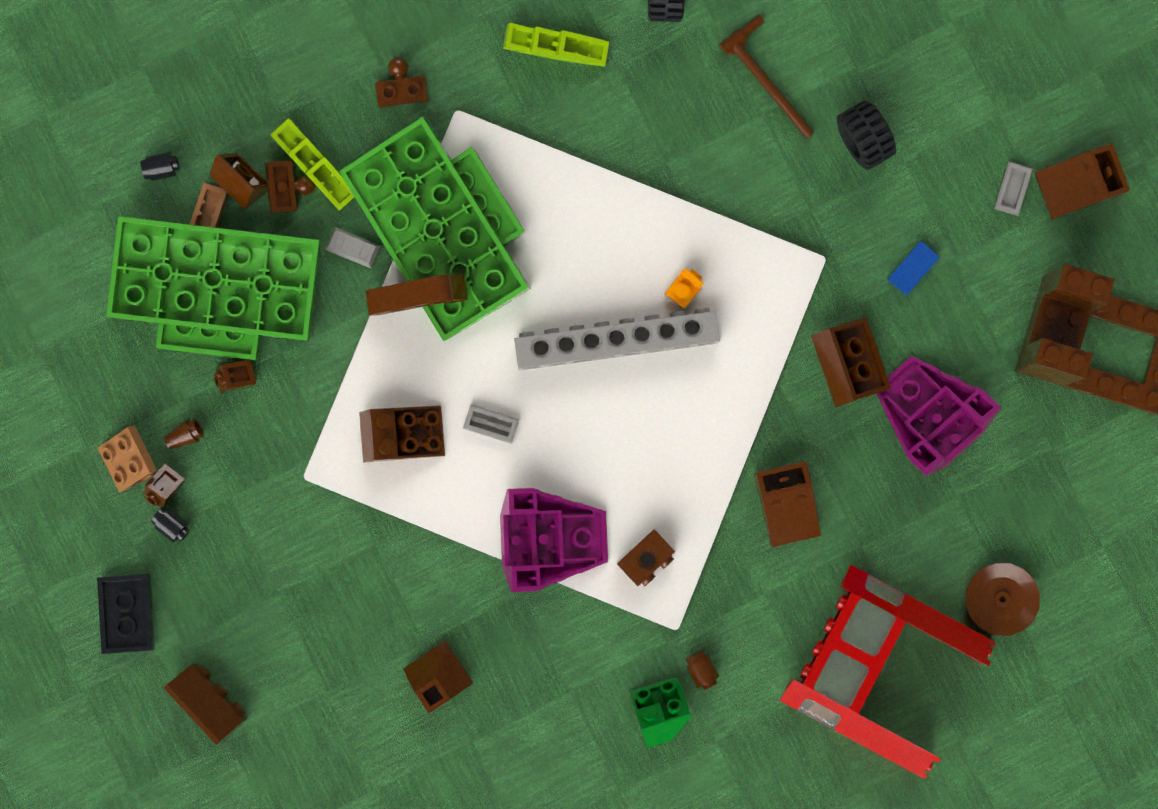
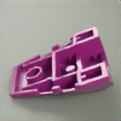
[877,356,1001,476]
[500,488,608,592]

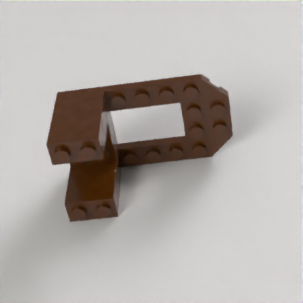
[1015,264,1158,416]

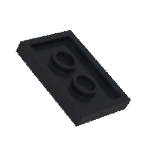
[97,574,155,654]

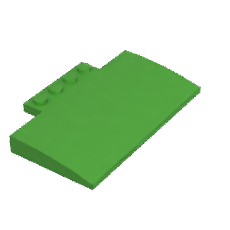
[339,117,531,342]
[106,216,320,360]

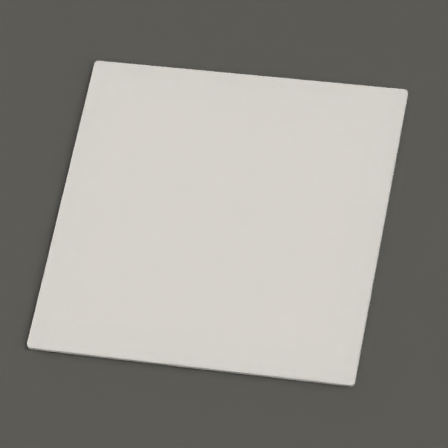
[304,110,825,630]

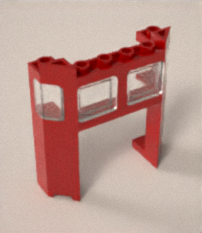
[779,565,996,779]

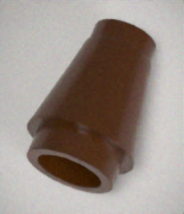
[164,419,204,450]

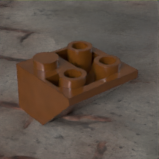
[403,640,473,713]

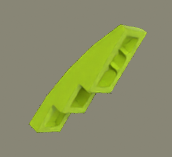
[503,23,609,67]
[270,118,354,211]

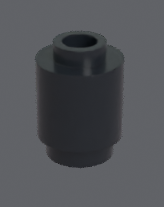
[140,152,180,181]
[151,506,190,543]

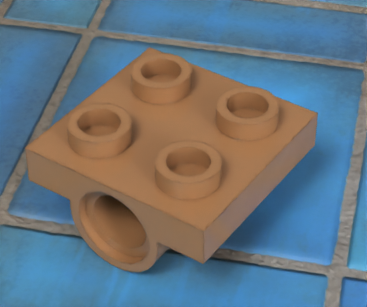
[98,425,157,493]

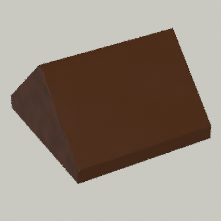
[209,153,268,210]

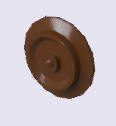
[966,563,1040,636]

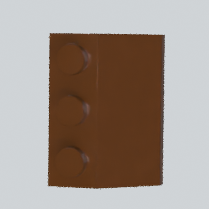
[811,317,891,407]
[163,663,247,745]

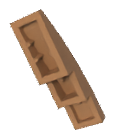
[189,183,228,228]

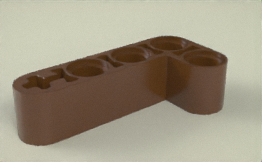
[365,274,468,316]

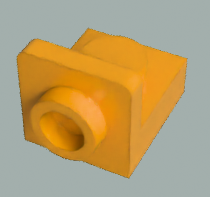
[664,268,704,310]

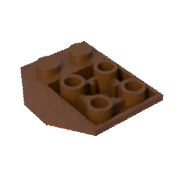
[1035,143,1130,220]
[359,406,445,463]
[754,461,821,548]

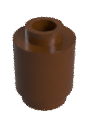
[685,650,719,690]

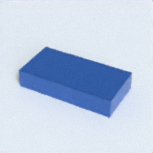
[887,241,940,296]

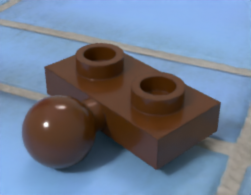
[375,57,428,108]
[265,161,315,213]

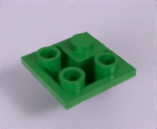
[629,676,691,748]

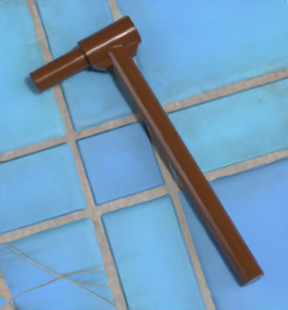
[719,15,814,139]

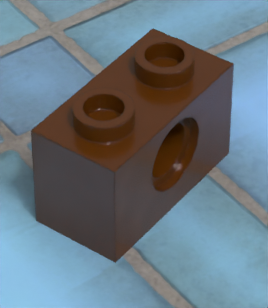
[617,529,675,587]

